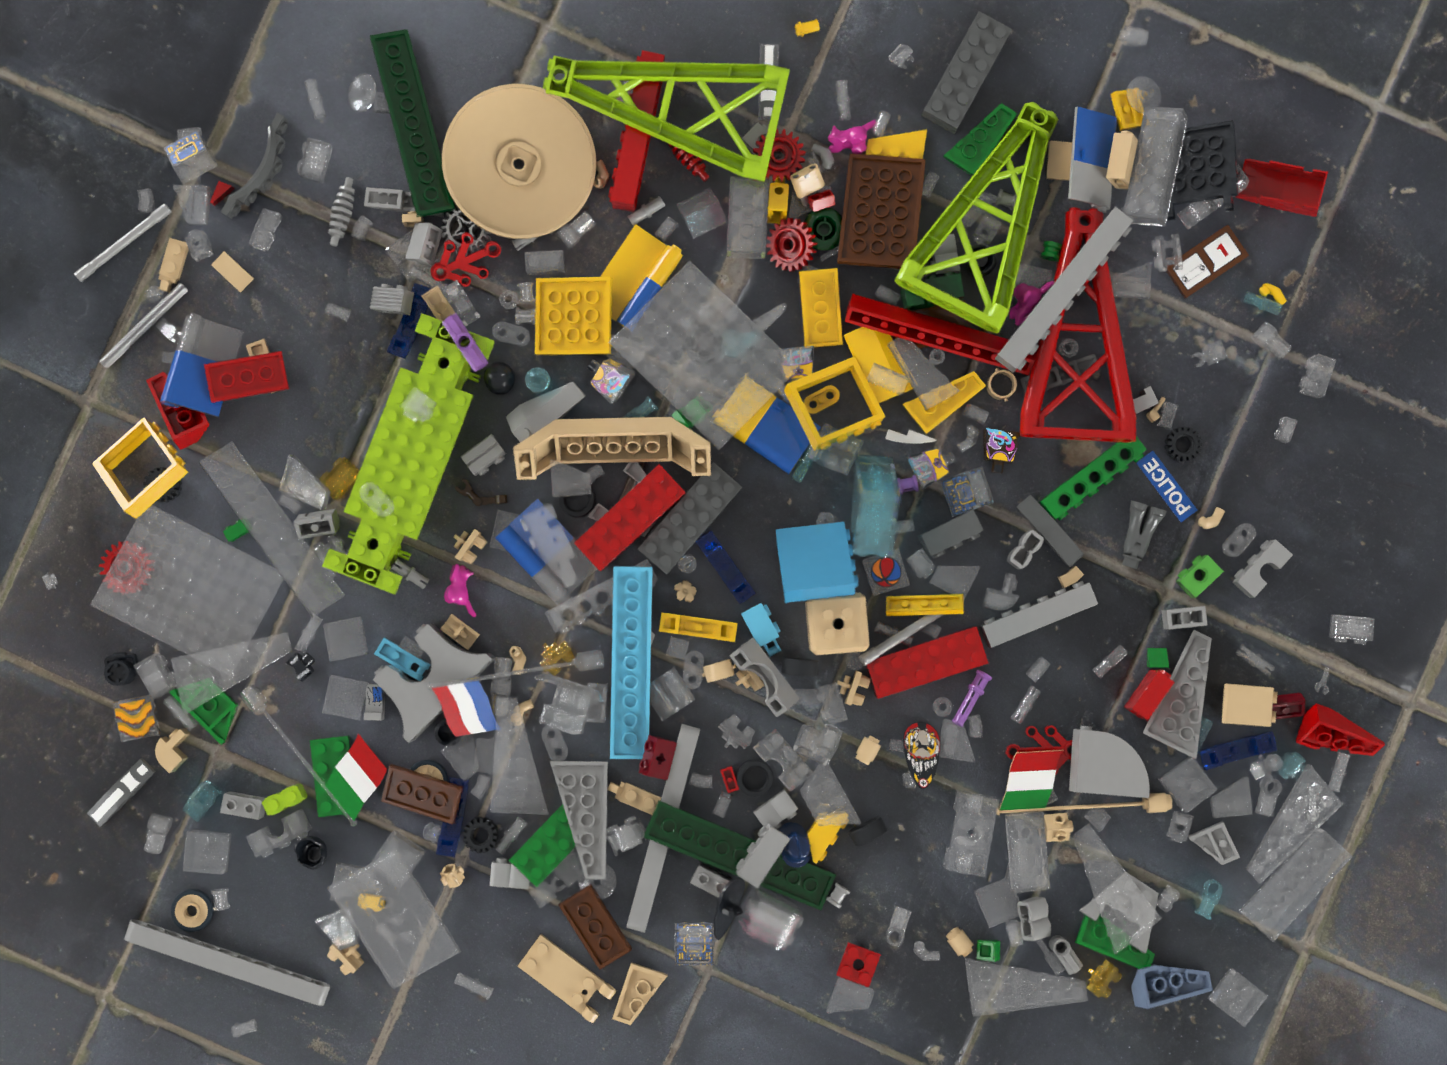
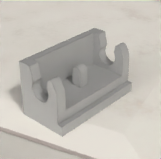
[405,223,443,266]

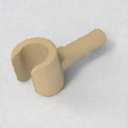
[1146,397,1166,423]

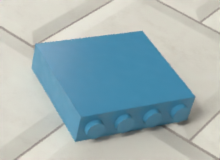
[776,522,858,603]

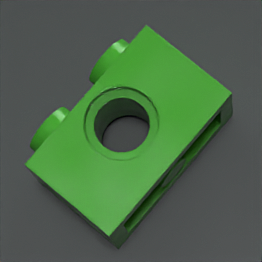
[1175,555,1224,598]

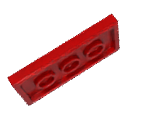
[204,351,289,403]

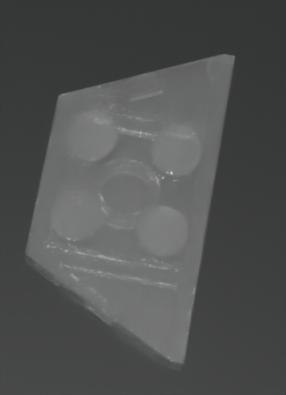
[800,757,861,826]

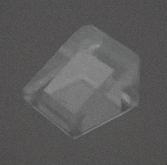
[1084,808,1111,832]

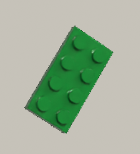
[310,735,351,817]
[509,804,576,888]

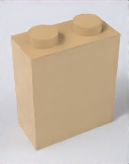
[1106,131,1142,190]

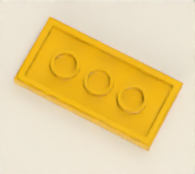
[799,268,843,348]

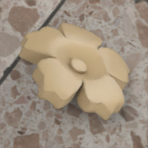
[674,580,697,603]

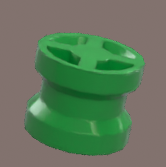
[1040,241,1062,261]

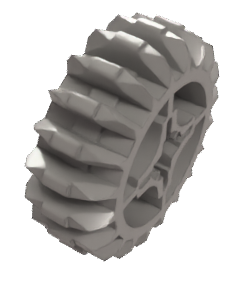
[441,209,491,256]

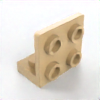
[1046,141,1072,181]

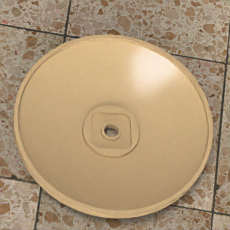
[442,84,596,239]

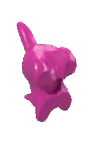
[827,120,876,154]
[1009,281,1055,326]
[444,564,476,617]

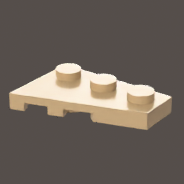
[612,962,668,1025]

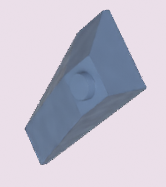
[1131,965,1213,1009]

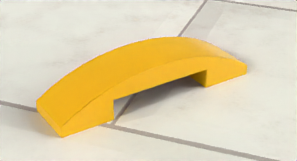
[659,612,738,642]

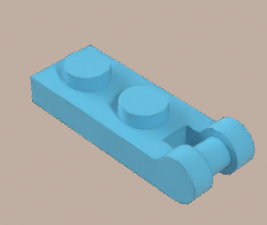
[374,637,431,681]

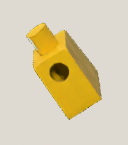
[767,177,789,224]

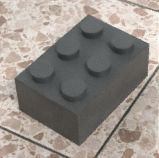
[917,510,984,559]

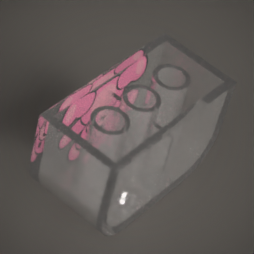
[727,175,769,259]
[737,885,803,951]

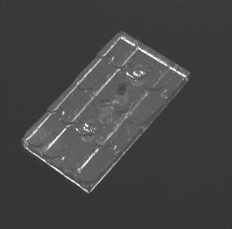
[327,850,462,989]

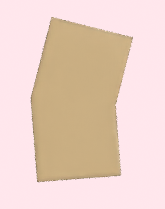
[1058,566,1084,588]

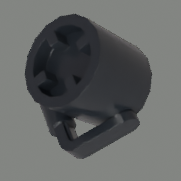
[104,652,139,686]

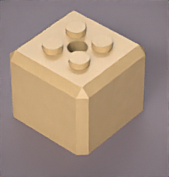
[805,593,869,655]

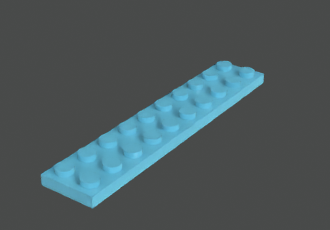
[610,566,652,759]

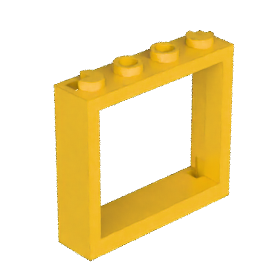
[784,356,885,451]
[92,418,188,519]

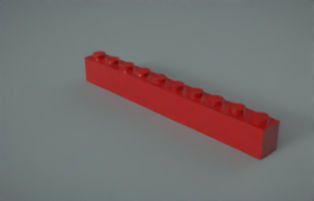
[845,294,1035,375]

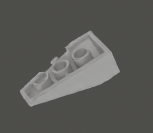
[506,382,586,443]

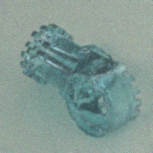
[623,396,658,418]
[1194,879,1223,920]

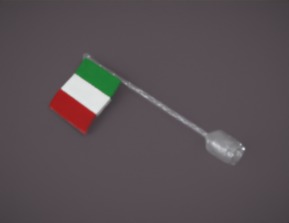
[240,684,387,826]

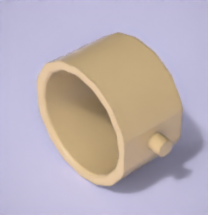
[986,368,1017,402]
[702,659,736,683]

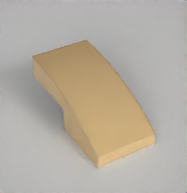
[211,251,254,292]

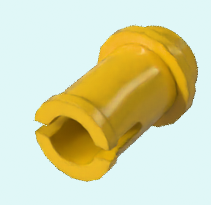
[795,19,820,37]

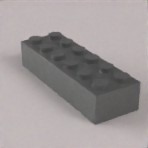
[922,11,1012,134]
[638,462,743,575]

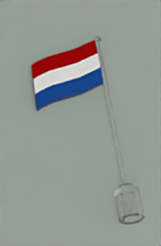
[427,649,604,737]

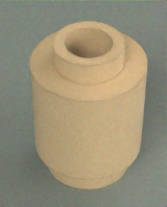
[855,735,881,765]
[946,927,974,957]

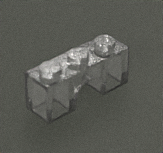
[753,729,813,792]
[246,809,312,858]

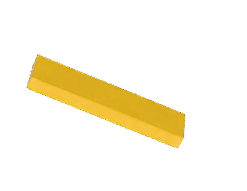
[886,594,964,616]

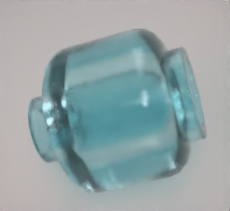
[1277,751,1307,780]

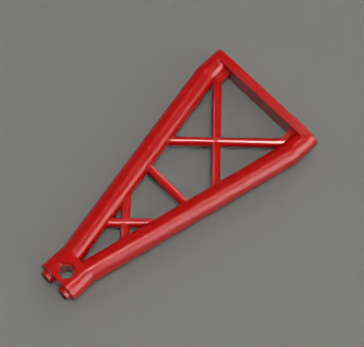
[1020,207,1136,443]

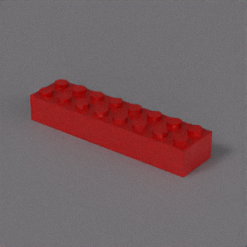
[608,50,665,212]

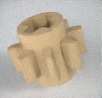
[440,863,465,888]

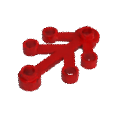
[430,232,501,287]
[1005,725,1072,775]

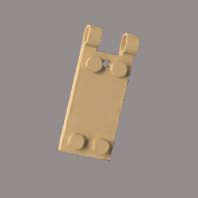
[518,934,617,1023]

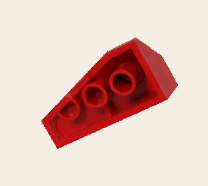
[146,372,210,450]
[1296,703,1385,756]

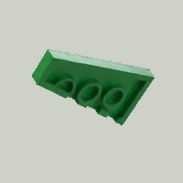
[943,103,1017,176]
[1075,915,1155,969]

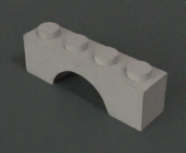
[729,638,800,717]

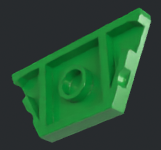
[169,678,238,745]

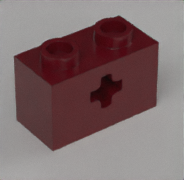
[639,735,677,780]

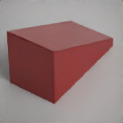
[210,181,235,206]

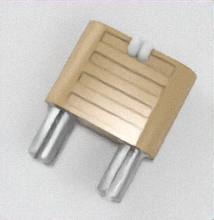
[790,164,825,206]

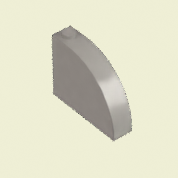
[1069,726,1150,798]

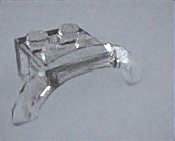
[534,673,603,734]

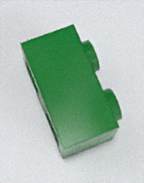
[223,519,252,542]

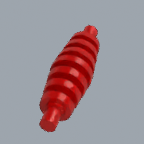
[668,144,710,182]

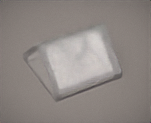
[676,188,727,238]

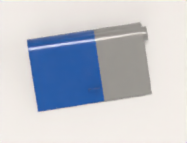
[1068,106,1117,213]

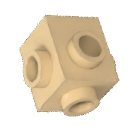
[1043,813,1073,842]

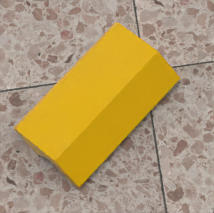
[844,327,914,403]

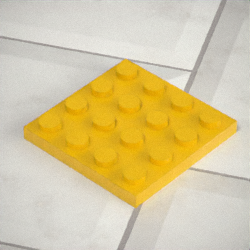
[535,277,612,355]

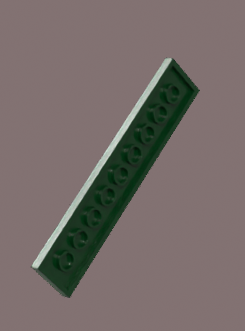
[370,29,455,218]
[643,800,836,910]

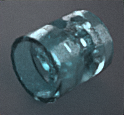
[525,367,553,395]

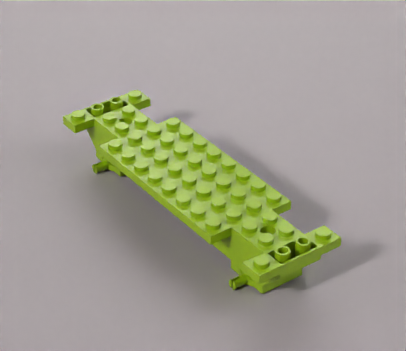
[322,313,495,595]

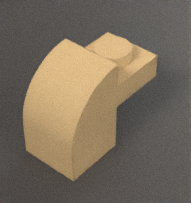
[155,728,190,773]

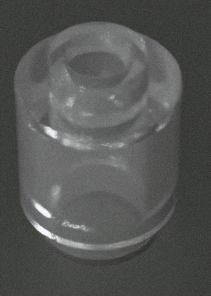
[1119,26,1149,47]

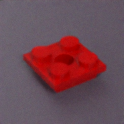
[836,942,881,987]

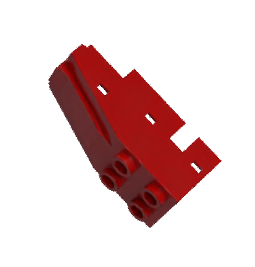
[1235,159,1328,217]

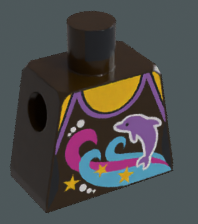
[983,428,1021,474]

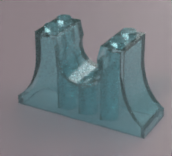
[850,455,900,557]

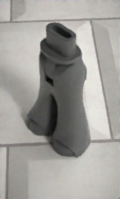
[1122,500,1167,569]

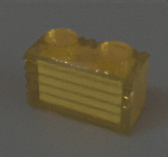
[318,457,360,501]

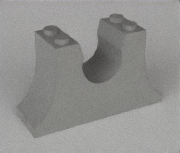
[373,623,496,743]

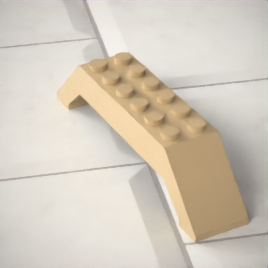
[514,417,711,480]

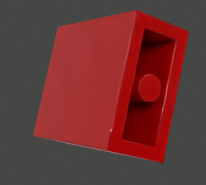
[1124,669,1175,720]

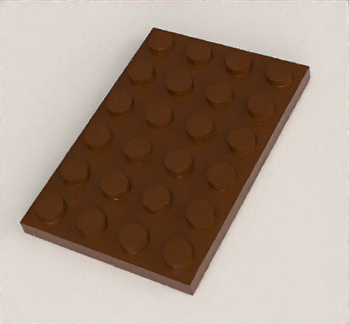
[837,154,926,269]

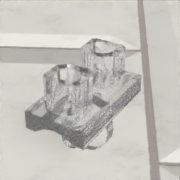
[719,714,755,749]
[1250,753,1282,780]

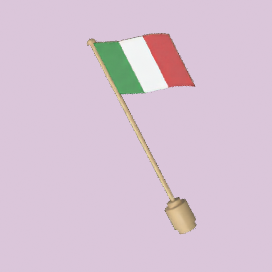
[995,750,1172,815]

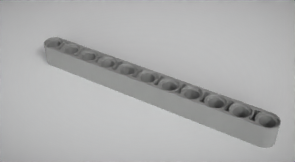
[626,724,700,933]
[124,919,330,1006]

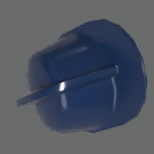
[779,822,811,868]

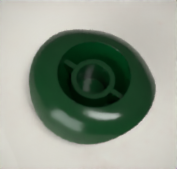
[804,208,842,251]

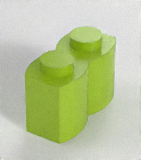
[262,784,308,815]

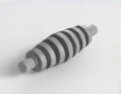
[328,177,355,247]

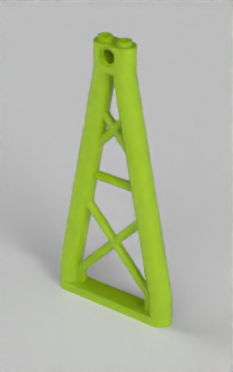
[543,55,790,182]
[895,102,1058,333]

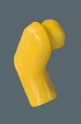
[1259,283,1287,306]

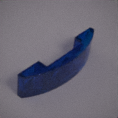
[387,283,432,359]
[696,531,756,604]
[1199,731,1277,770]
[436,777,469,857]

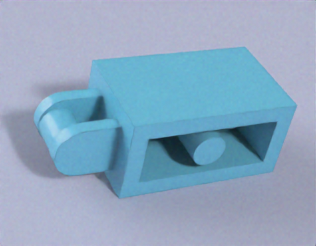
[741,603,781,657]

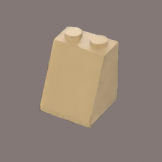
[1222,683,1278,727]

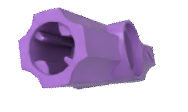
[442,313,489,372]

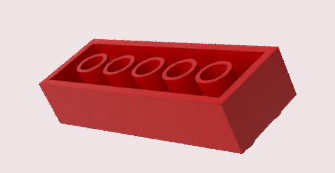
[574,464,686,572]
[866,626,988,699]

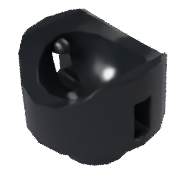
[286,652,315,682]
[434,719,462,747]

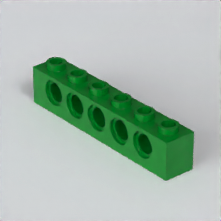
[1039,436,1147,521]

